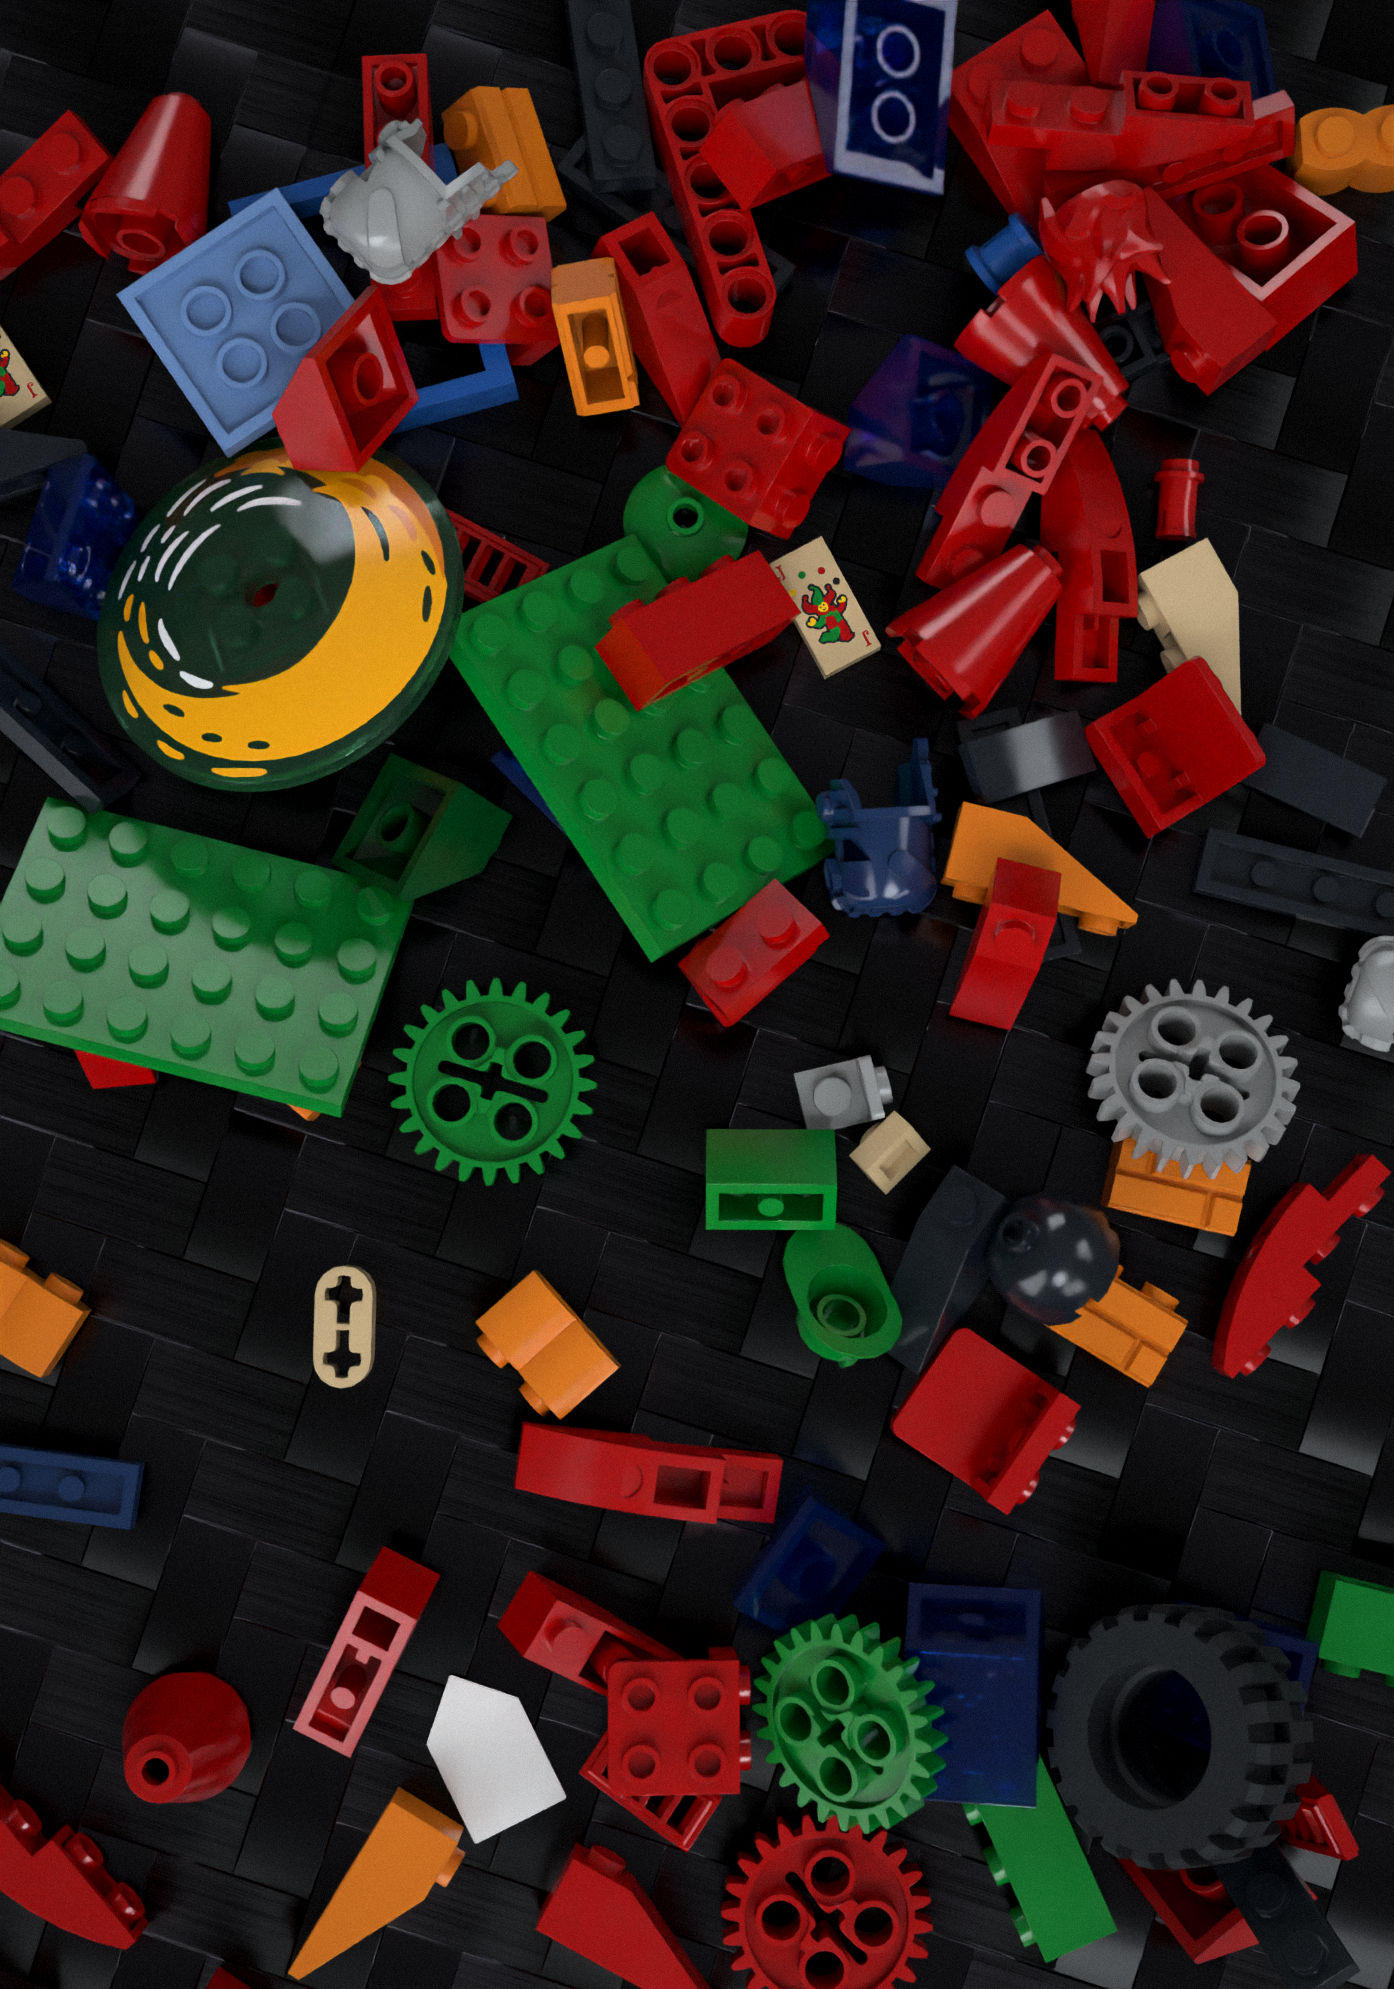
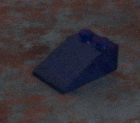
[803,0,957,196]

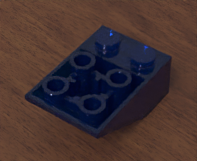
[11,453,138,622]
[905,1583,1046,1809]

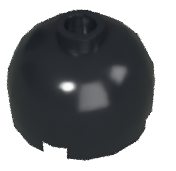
[986,1190,1120,1326]

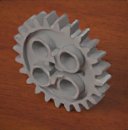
[1086,979,1300,1179]

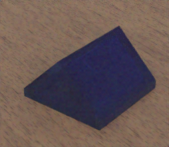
[732,1485,887,1635]

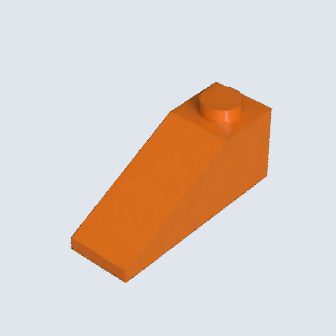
[288,1786,466,1980]

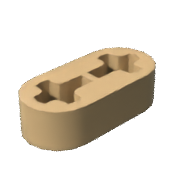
[313,1264,376,1388]

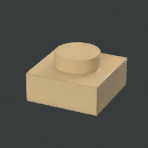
[849,1110,931,1194]

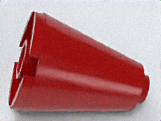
[78,92,212,275]
[954,254,1130,432]
[886,544,1063,721]
[122,1671,251,1803]

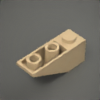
[1137,538,1241,715]

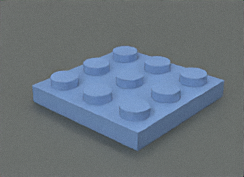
[116,187,355,458]

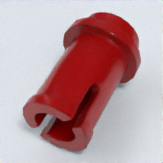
[1154,459,1205,541]

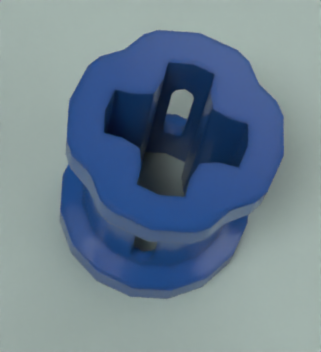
[965,211,1046,296]

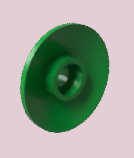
[623,464,748,584]

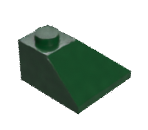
[330,753,513,902]

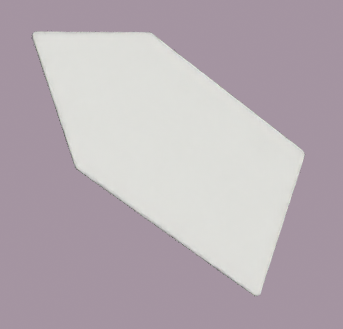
[427,1675,566,1843]

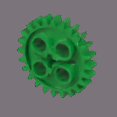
[388,978,598,1186]
[752,1613,948,1834]

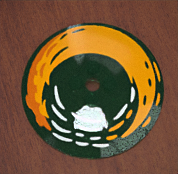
[97,436,464,792]

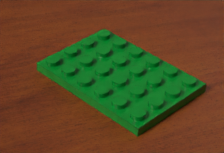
[435,533,835,963]
[0,796,414,1118]

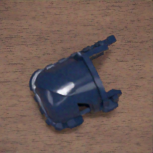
[815,737,942,918]

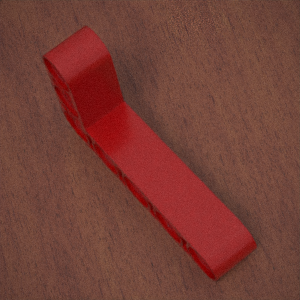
[642,10,822,348]

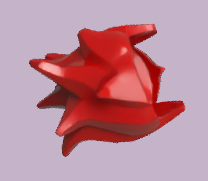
[1039,180,1172,323]

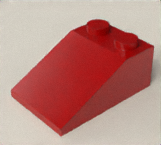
[936,9,1096,238]
[1164,164,1358,351]

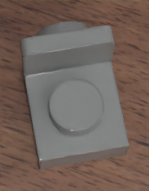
[793,1055,893,1130]

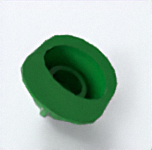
[783,1223,902,1368]

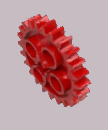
[721,1808,933,1989]

